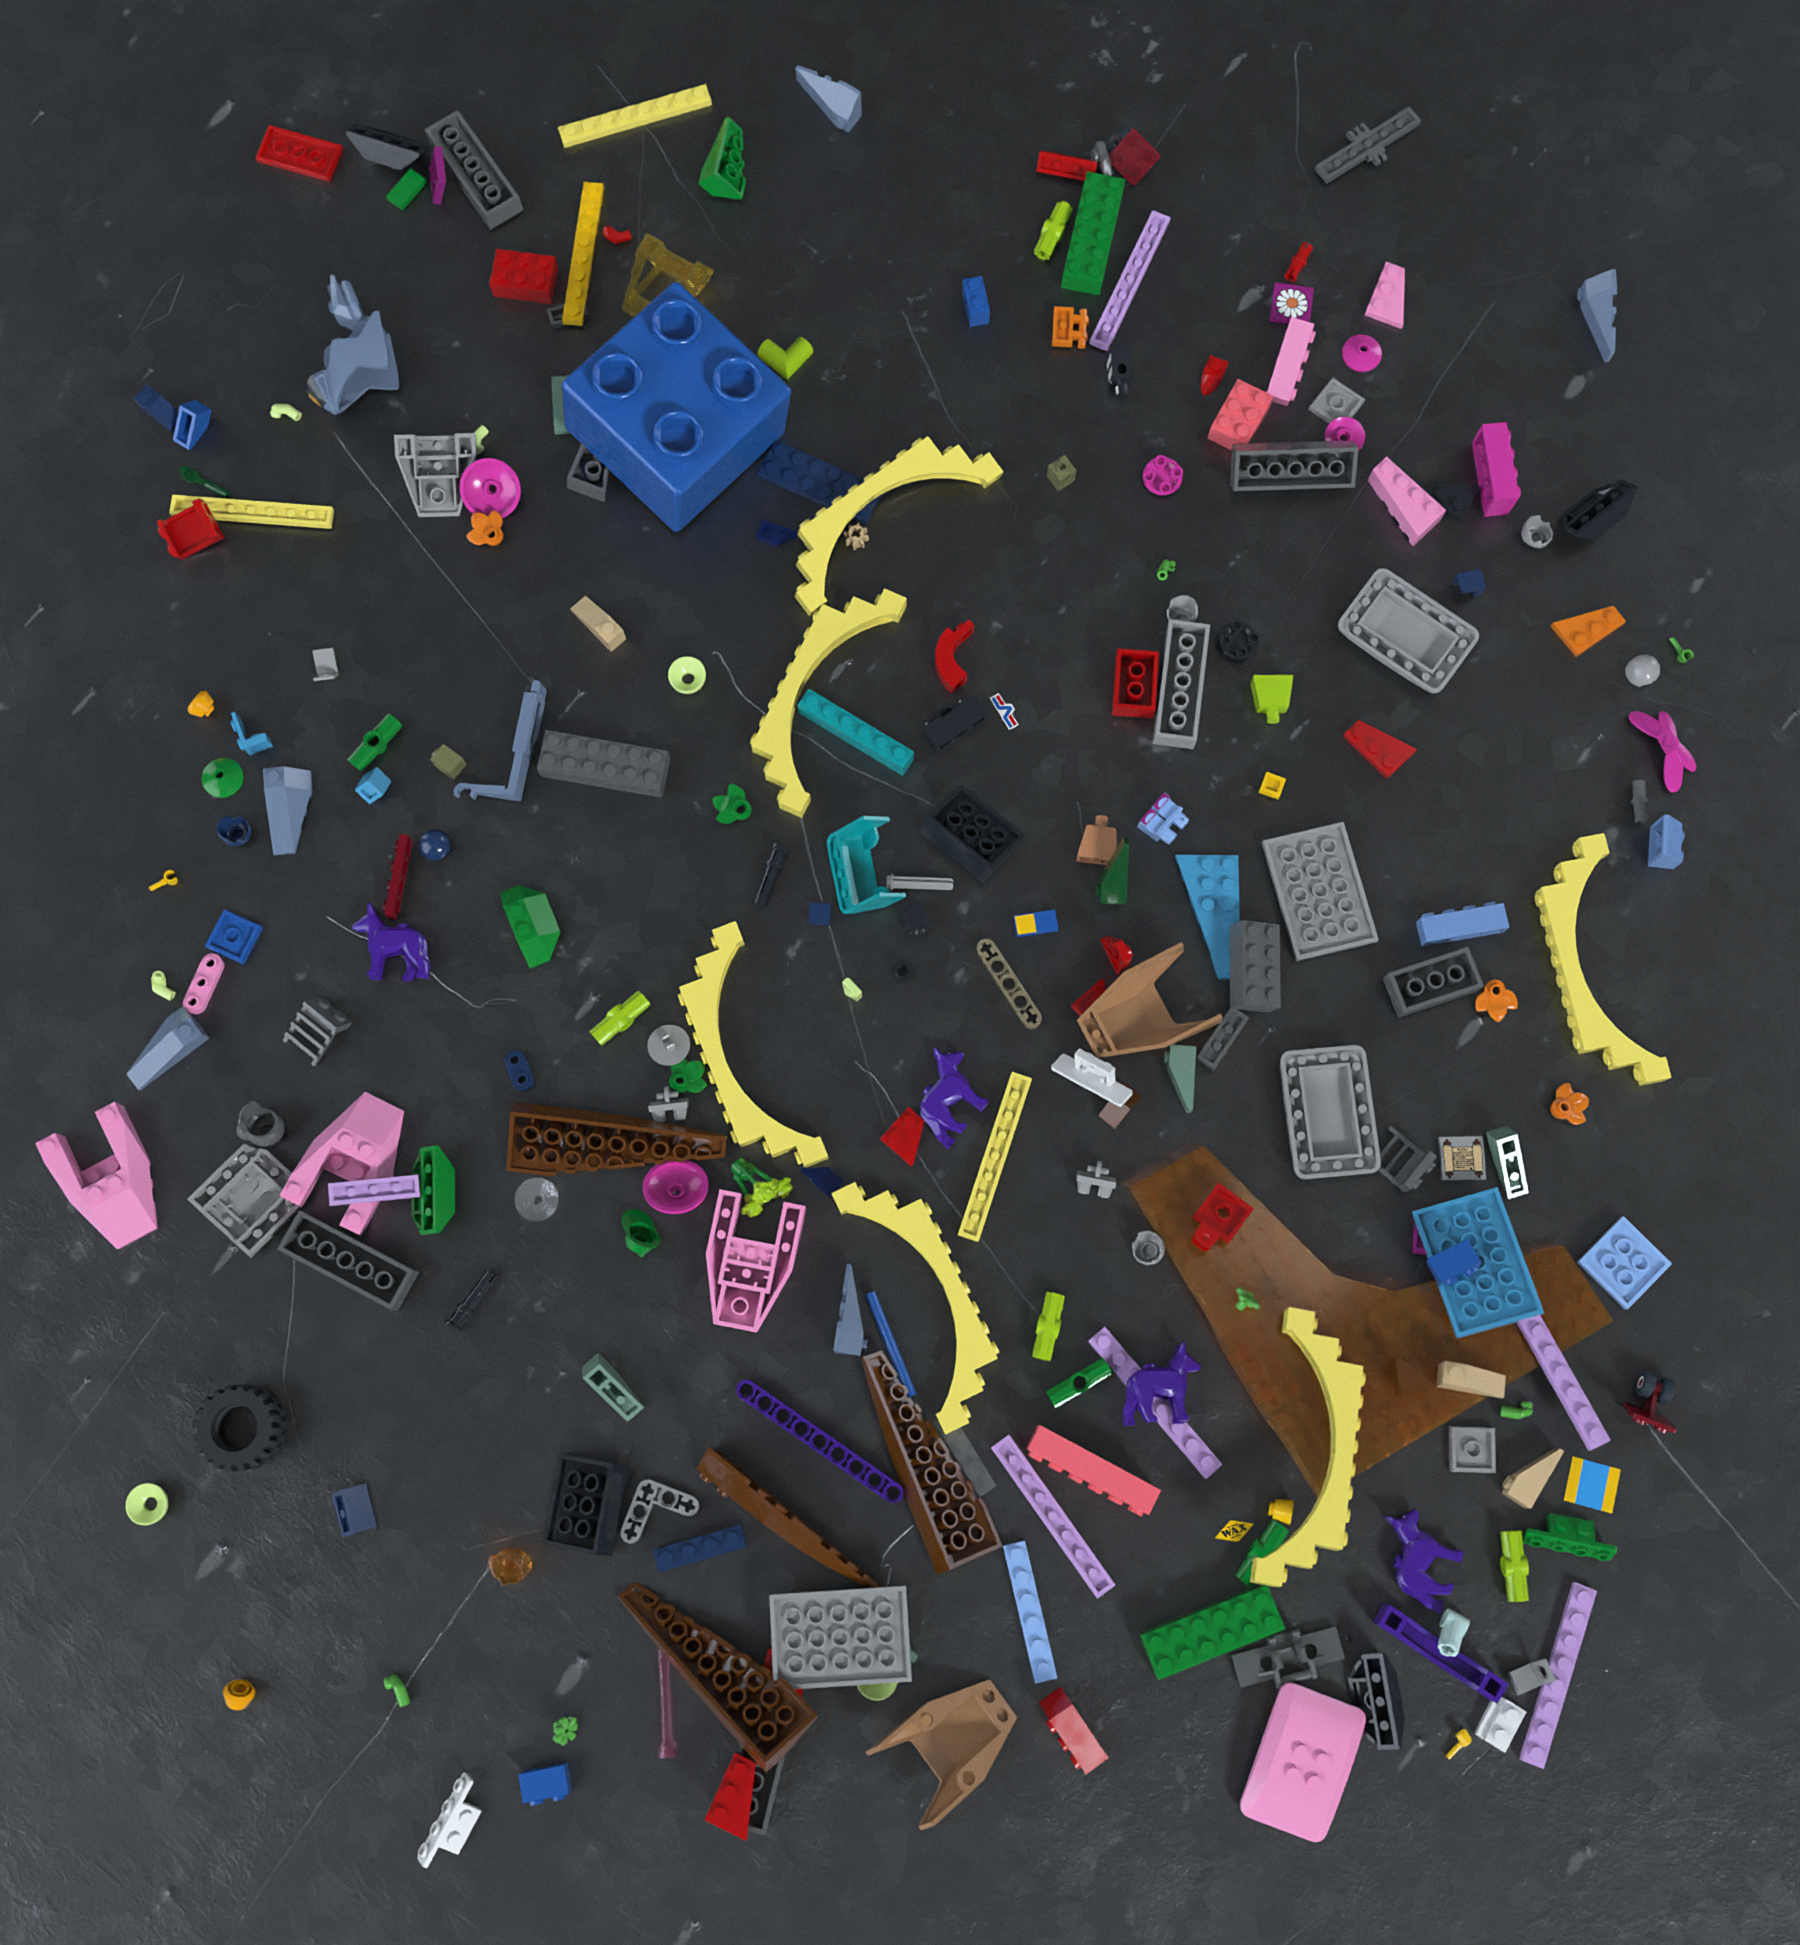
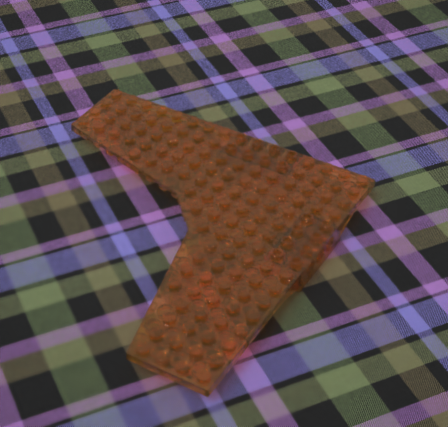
[1129,1146,1613,1499]

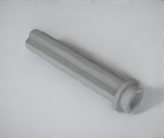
[886,874,953,890]

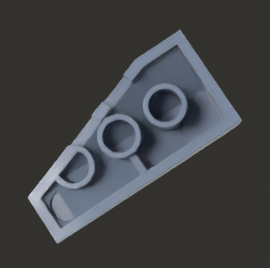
[1577,269,1617,362]
[263,766,313,855]
[833,1264,868,1357]

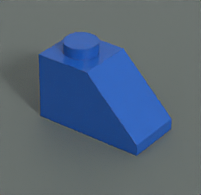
[173,400,212,450]

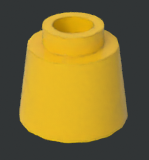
[1268,1499,1294,1525]

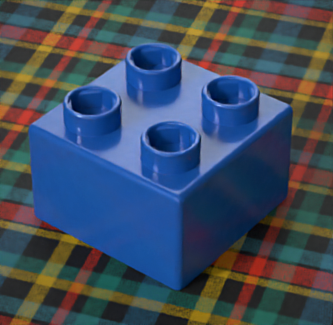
[562,282,791,532]

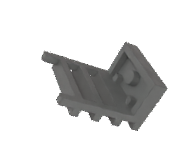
[282,997,352,1066]
[1378,1126,1437,1193]

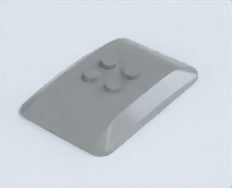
[1338,568,1479,693]
[1280,1045,1381,1179]

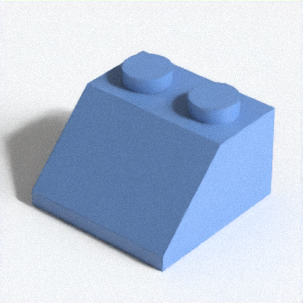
[1648,814,1685,869]

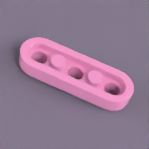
[183,953,225,1015]

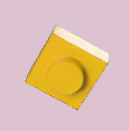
[1258,772,1286,800]

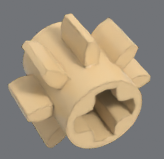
[844,523,869,550]

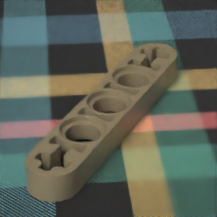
[976,939,1042,1029]

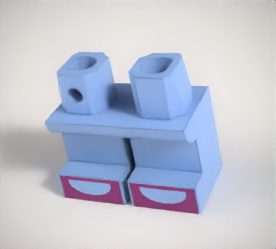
[1137,792,1189,845]

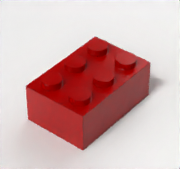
[489,249,559,304]
[1111,648,1159,719]

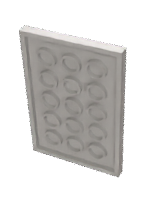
[1262,822,1379,961]
[769,1585,912,1689]

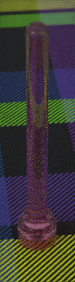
[658,1648,677,1758]

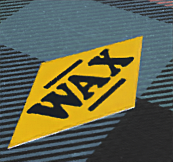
[1215,1520,1253,1542]

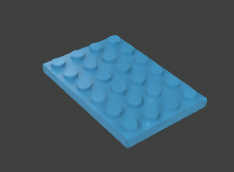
[1412,1187,1544,1339]

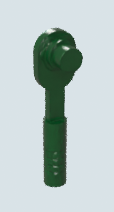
[179,466,230,498]

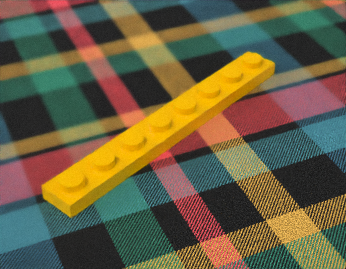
[562,182,604,326]

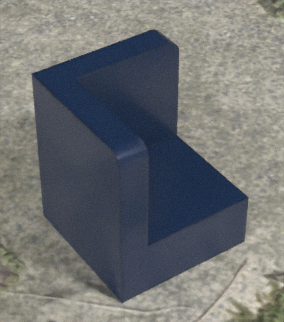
[1452,569,1486,597]

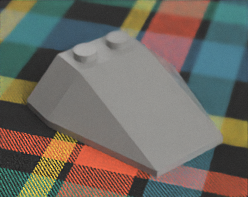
[394,433,477,517]

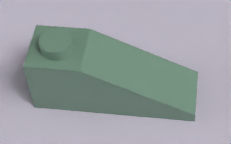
[1164,1045,1196,1113]
[1486,1126,1529,1199]
[582,1353,644,1422]

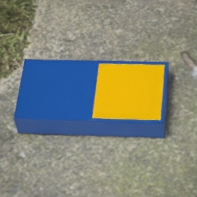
[1013,910,1059,937]

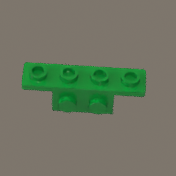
[1522,1513,1617,1561]

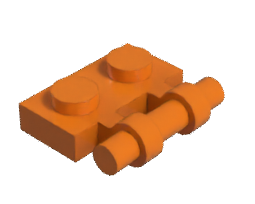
[1052,306,1089,349]

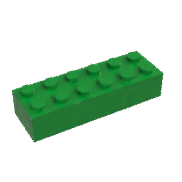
[1061,172,1125,296]
[1139,1584,1285,1680]

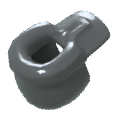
[236,1100,284,1147]

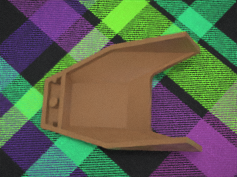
[1077,942,1223,1058]

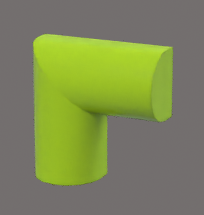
[757,337,813,380]

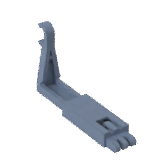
[454,680,547,801]

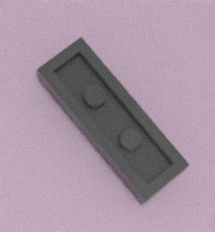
[1196,1009,1249,1071]

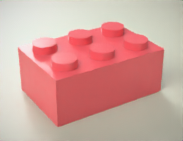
[1207,379,1274,450]

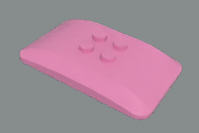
[1240,1682,1366,1842]

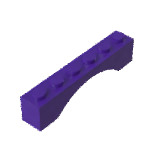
[1373,1603,1508,1704]

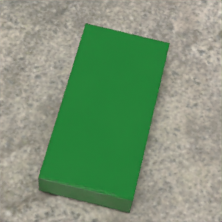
[386,169,427,211]

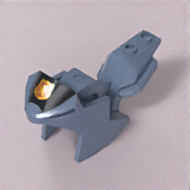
[306,275,399,415]

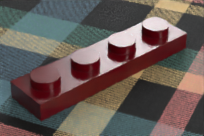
[383,834,413,921]

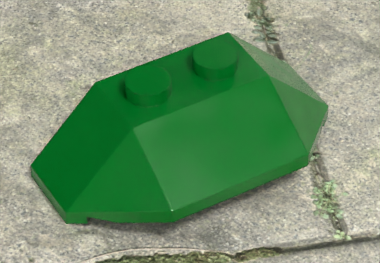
[500,885,561,969]
[411,1146,455,1235]

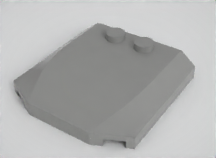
[187,1144,307,1258]

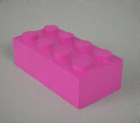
[1472,422,1521,517]

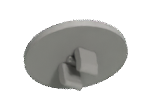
[647,1025,690,1066]

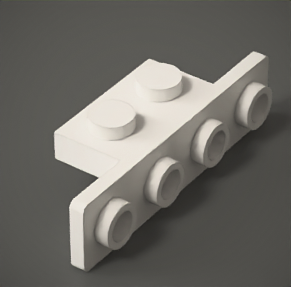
[1051,1048,1132,1107]
[417,1772,481,1868]

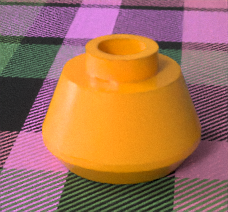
[187,691,215,717]
[223,1679,255,1710]

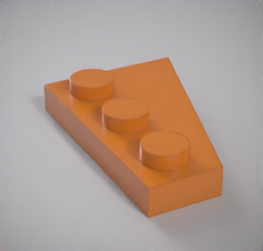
[1551,606,1626,657]

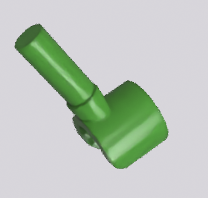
[1669,637,1694,663]

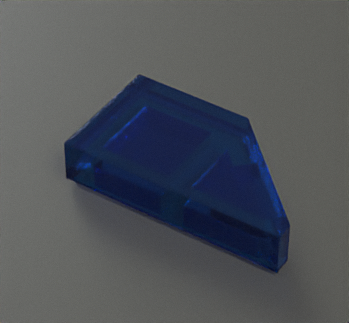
[756,520,798,547]
[800,1167,844,1198]

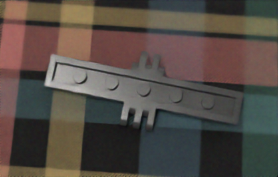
[1315,107,1421,184]

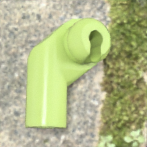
[270,404,302,421]
[474,425,489,455]
[151,971,176,1001]

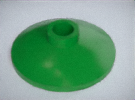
[202,758,244,798]

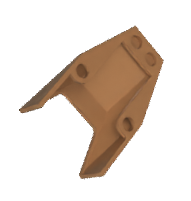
[865,1679,1017,1830]

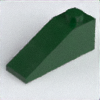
[1096,837,1129,904]

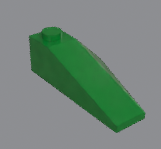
[698,117,746,199]

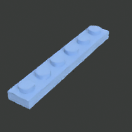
[1003,1540,1057,1684]

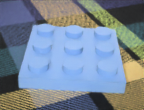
[1577,1216,1672,1310]

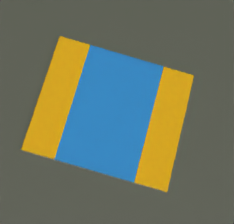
[1564,1457,1621,1514]

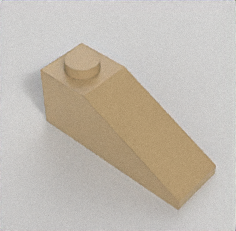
[570,596,626,652]
[1436,1361,1506,1398]
[1502,1449,1564,1509]

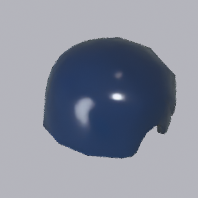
[216,815,252,846]
[418,829,451,861]

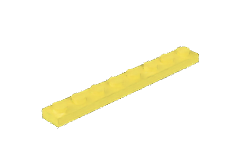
[558,84,712,148]
[169,495,334,529]
[958,1072,1032,1242]

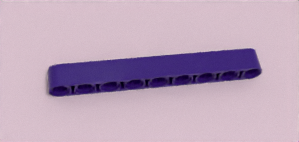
[736,1380,903,1503]

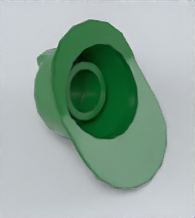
[621,1209,661,1257]

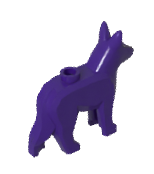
[352,902,431,981]
[920,1047,989,1149]
[1122,1341,1201,1426]
[1384,1508,1464,1613]

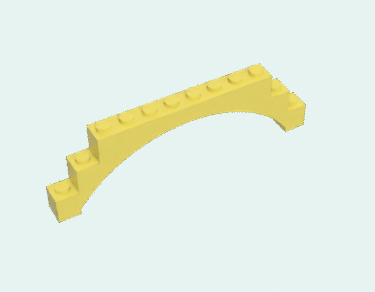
[795,436,1003,617]
[750,588,907,818]
[1535,833,1672,1086]
[678,921,829,1168]
[832,1182,999,1435]
[1250,1307,1366,1587]

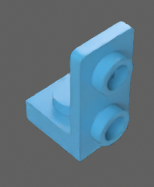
[230,712,273,755]

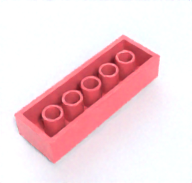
[1025,1425,1161,1517]

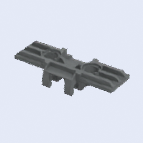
[1231,1626,1345,1690]

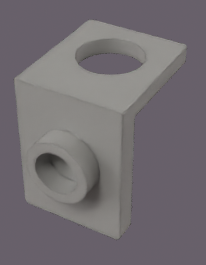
[312,647,339,681]
[1508,1659,1556,1695]

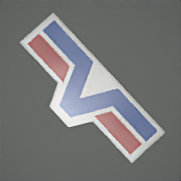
[990,693,1019,730]

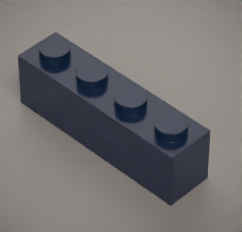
[653,1524,748,1572]

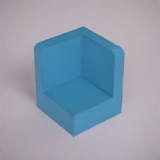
[355,767,391,804]

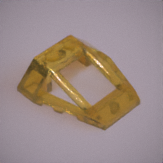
[622,233,714,317]

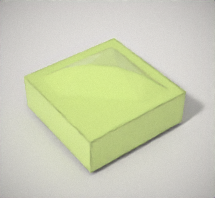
[842,978,862,1002]

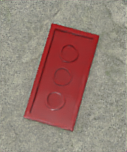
[255,125,343,182]

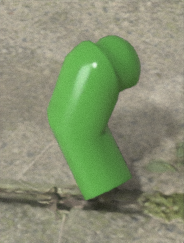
[1157,559,1175,580]
[1501,1401,1533,1419]
[384,1674,410,1707]

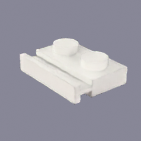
[1474,1697,1526,1753]

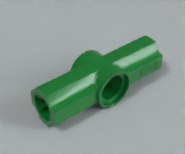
[347,714,403,772]
[1046,1357,1112,1408]
[1234,1519,1289,1588]

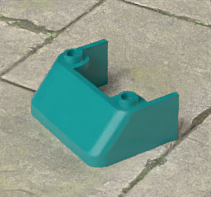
[827,816,906,914]

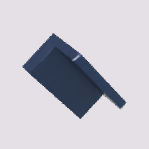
[331,1484,376,1538]

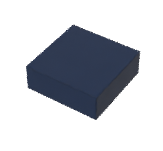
[808,902,831,926]

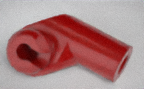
[603,225,632,244]

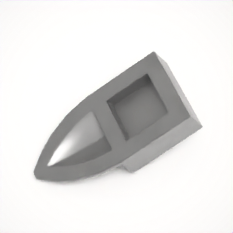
[1090,141,1112,176]

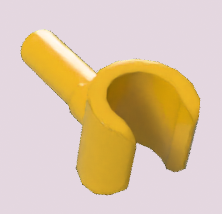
[149,870,178,891]
[1446,1729,1471,1759]

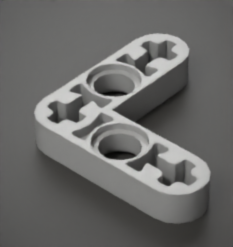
[621,1479,700,1544]

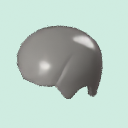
[1521,515,1553,548]
[1167,595,1198,622]
[1625,654,1660,687]
[1132,1230,1165,1266]

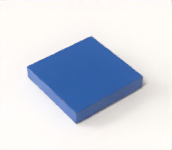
[204,909,263,965]

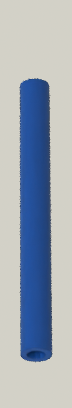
[865,1291,917,1397]

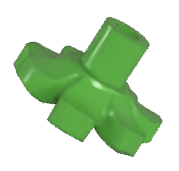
[1235,1287,1260,1311]
[553,1716,578,1746]

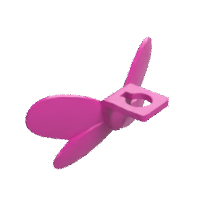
[1629,711,1696,792]

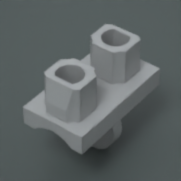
[648,1086,689,1122]
[1076,1161,1116,1198]

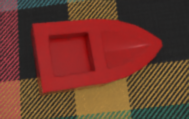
[1201,355,1229,396]

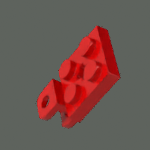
[1191,1182,1254,1252]

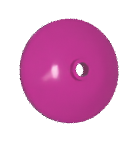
[460,458,521,518]
[643,1160,708,1214]

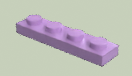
[328,1175,420,1206]

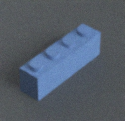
[1416,902,1509,947]

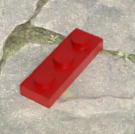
[1036,150,1098,181]

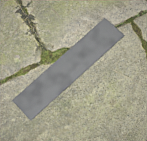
[934,1419,997,1496]

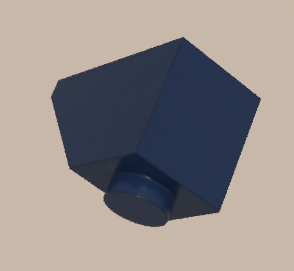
[133,384,179,432]

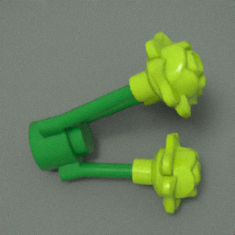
[731,1158,792,1217]

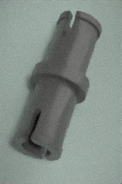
[1631,780,1649,824]

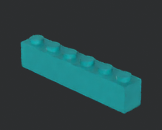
[797,689,914,776]

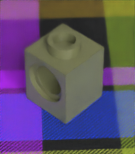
[1047,455,1076,491]
[430,744,467,780]

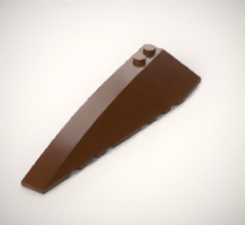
[506,1102,727,1176]
[862,1351,1003,1575]
[697,1447,883,1588]
[618,1581,818,1773]

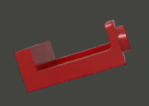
[156,498,225,560]

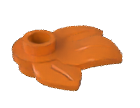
[466,510,503,546]
[1475,979,1518,1022]
[1550,1083,1589,1125]

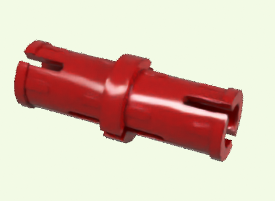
[1284,242,1313,282]

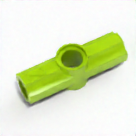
[1034,201,1073,260]
[589,990,651,1046]
[1032,1292,1065,1361]
[1500,1530,1529,1602]

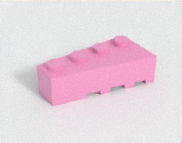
[1267,317,1316,406]
[1368,456,1446,546]

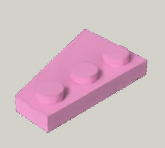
[1365,262,1405,329]

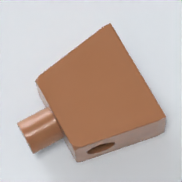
[1076,815,1117,865]

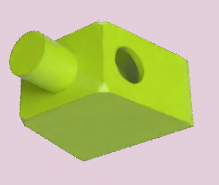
[1250,675,1293,724]

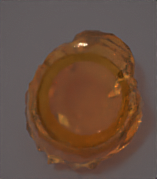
[488,1547,534,1586]

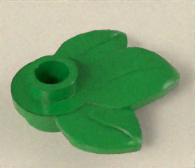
[712,784,752,824]
[669,1058,707,1093]

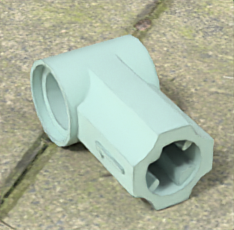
[1437,1608,1470,1657]

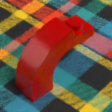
[935,619,974,694]

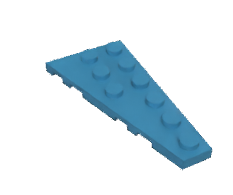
[1175,855,1240,980]

